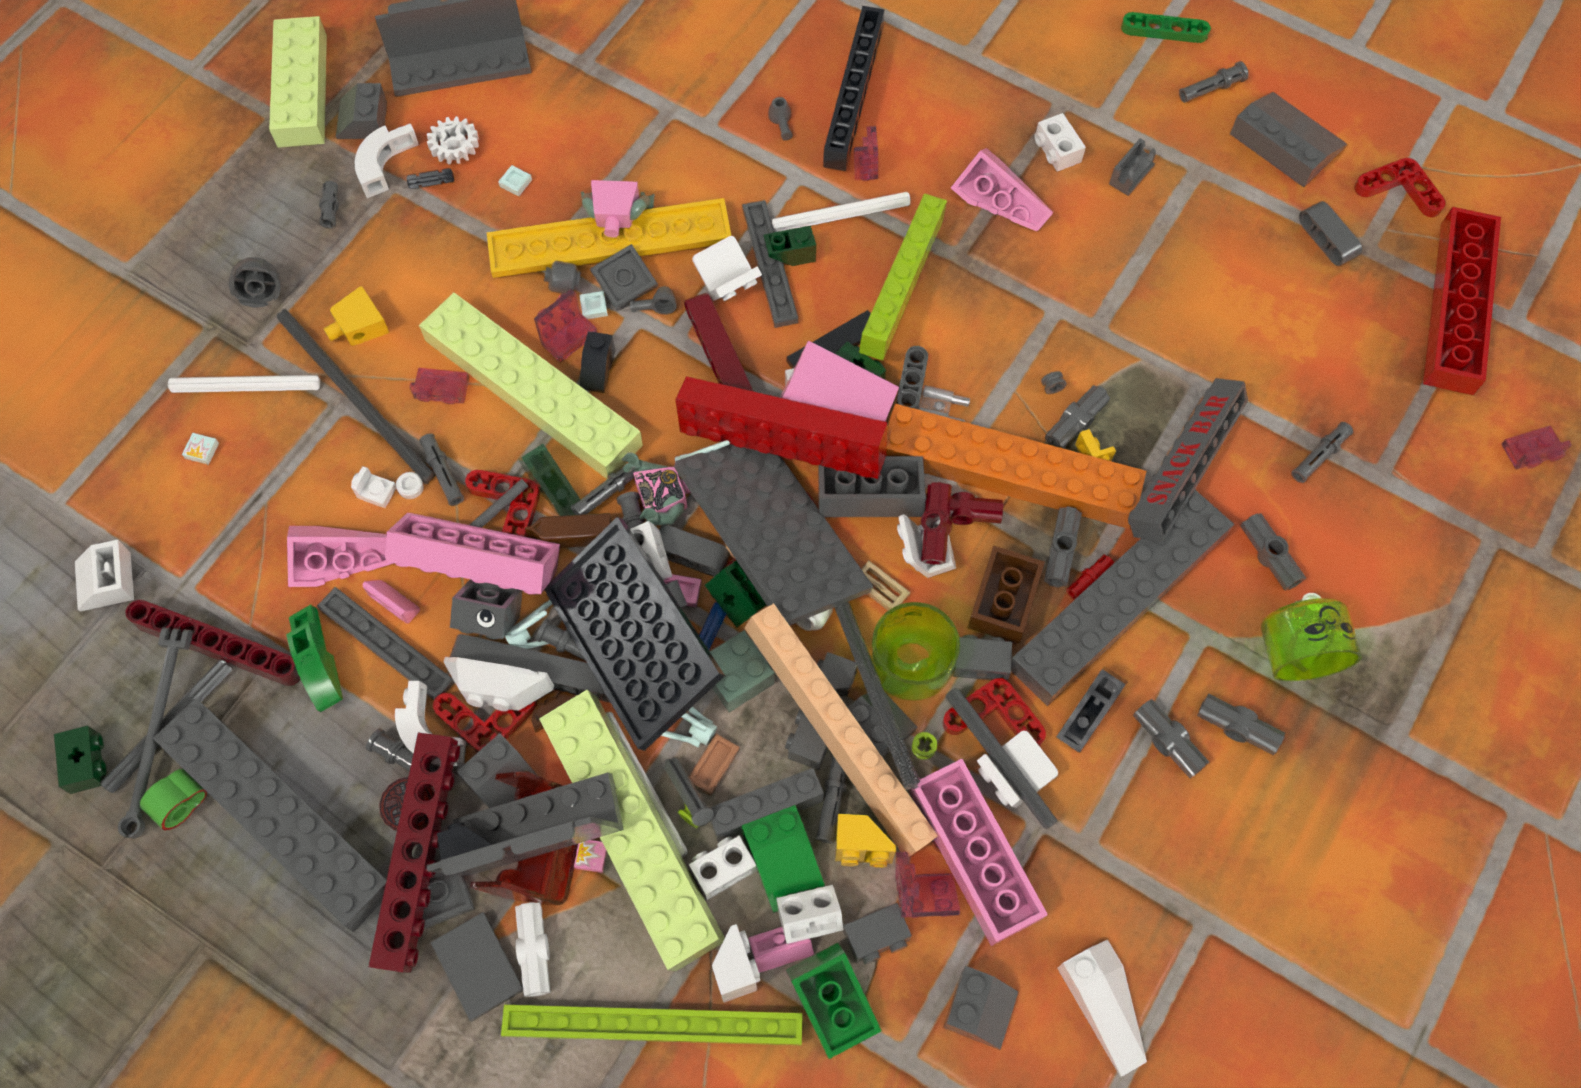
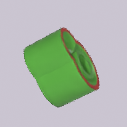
[140,769,207,831]

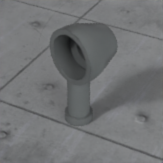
[768,97,793,140]
[630,286,676,315]

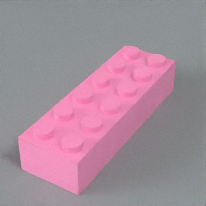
[385,513,560,594]
[909,759,1048,946]

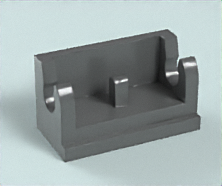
[1109,138,1156,196]

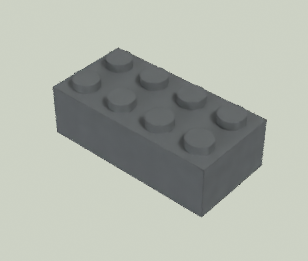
[818,456,926,517]

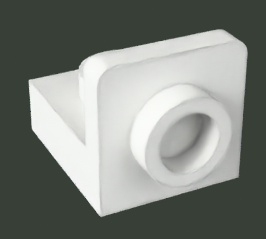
[351,466,396,508]

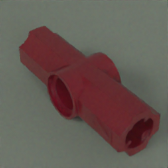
[921,482,952,565]
[924,492,1003,525]

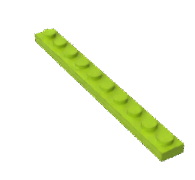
[501,1005,802,1046]

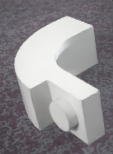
[355,123,419,198]
[395,681,466,769]

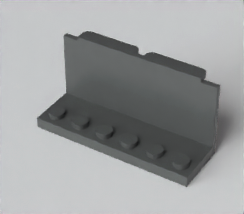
[375,0,531,97]
[427,772,624,876]

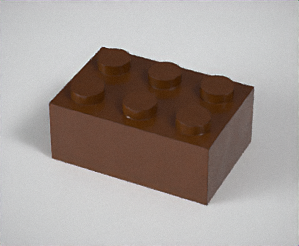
[967,546,1045,644]

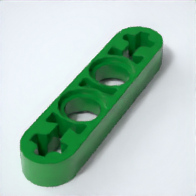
[1121,12,1211,43]

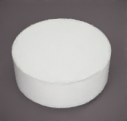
[396,472,424,499]

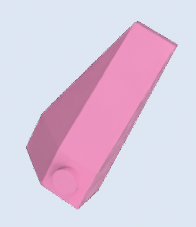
[951,148,1054,231]
[287,526,394,587]

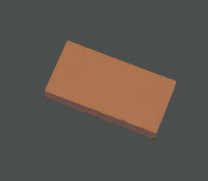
[689,734,740,796]

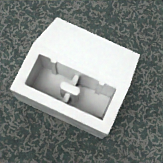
[75,540,134,611]
[712,924,760,1003]

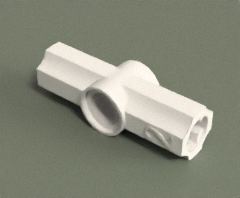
[515,902,551,997]

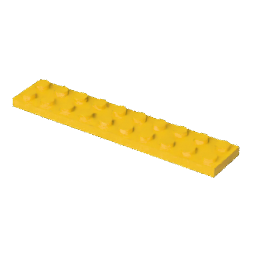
[486,198,731,278]

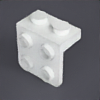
[692,236,762,301]
[897,514,956,578]
[977,731,1059,808]

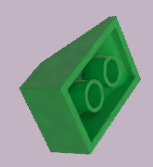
[742,805,825,913]
[786,943,882,1059]

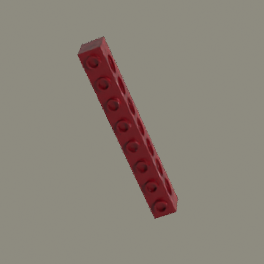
[368,732,460,973]

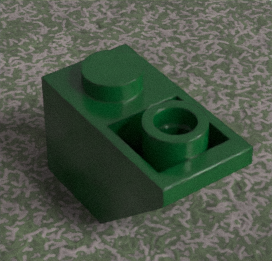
[763,225,816,266]

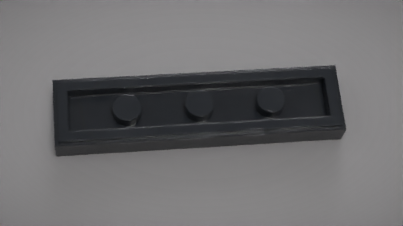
[786,310,871,369]

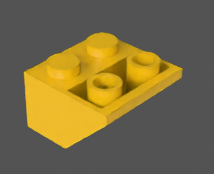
[835,814,896,868]

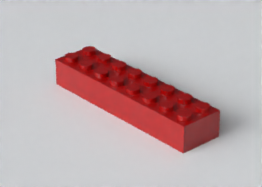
[1423,206,1501,395]
[675,376,888,479]

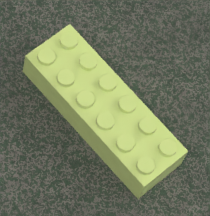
[269,16,327,147]

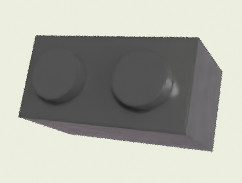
[953,635,1012,681]
[843,903,912,965]

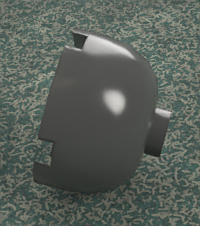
[229,257,281,308]

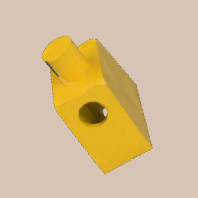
[323,286,389,346]

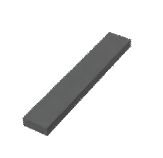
[742,200,798,328]
[316,587,455,700]

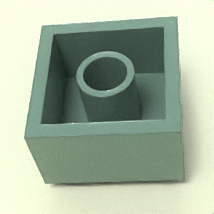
[710,631,775,713]

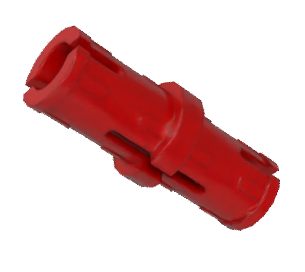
[1066,554,1114,600]

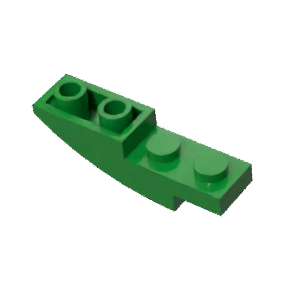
[286,604,343,712]

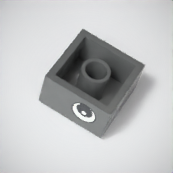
[450,579,523,639]

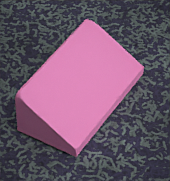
[362,580,420,624]
[748,927,814,973]

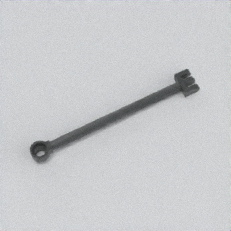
[118,627,192,839]

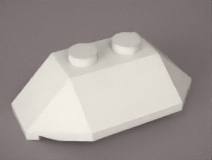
[443,657,554,711]

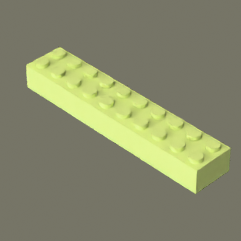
[419,293,643,479]
[539,690,725,971]

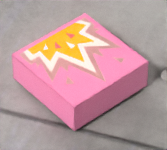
[574,840,607,873]

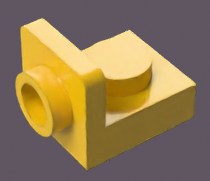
[1075,429,1116,461]

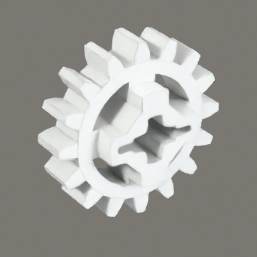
[427,116,479,164]

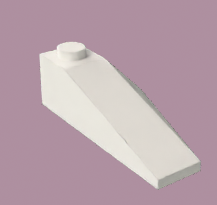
[1057,940,1147,1077]

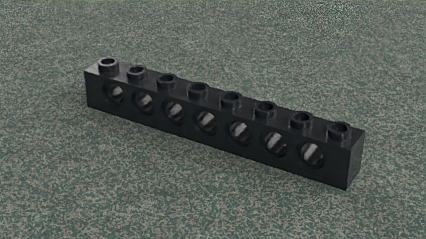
[823,6,885,171]

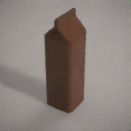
[525,513,612,548]

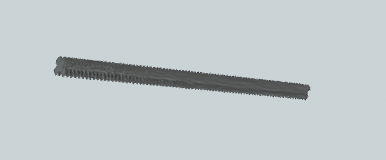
[276,309,435,484]
[834,602,921,790]

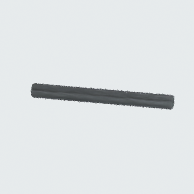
[101,659,232,793]
[946,688,1057,829]

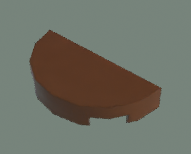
[531,690,577,732]

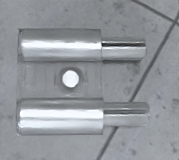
[918,385,970,422]

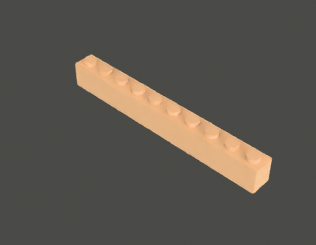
[745,603,938,859]

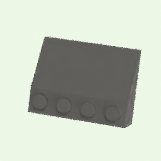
[1230,92,1347,187]

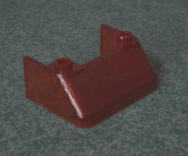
[470,771,579,905]

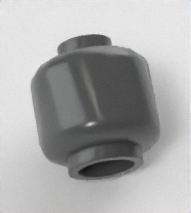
[544,260,581,295]

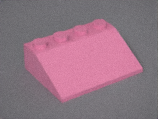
[780,341,899,421]

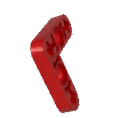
[1354,158,1446,218]
[465,470,540,538]
[942,678,1046,746]
[433,693,537,752]

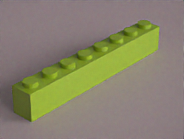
[859,193,947,360]

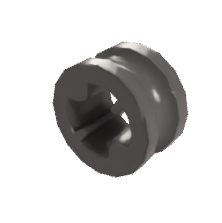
[1041,371,1067,394]

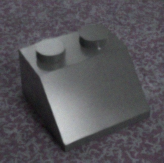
[336,83,387,139]
[848,691,917,757]
[457,733,542,808]
[943,966,1018,1050]

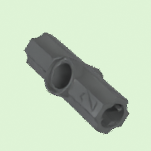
[1045,385,1110,449]
[1044,506,1082,588]
[1240,513,1306,591]
[1197,693,1285,755]
[1133,699,1209,779]

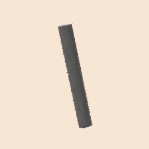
[469,479,529,528]

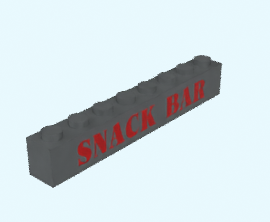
[1128,378,1248,543]

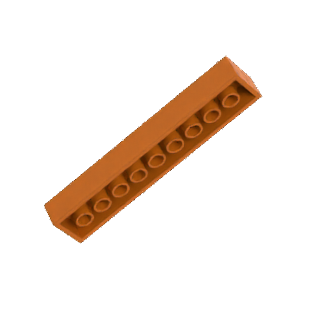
[886,404,1146,529]

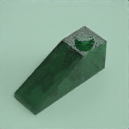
[518,444,581,516]

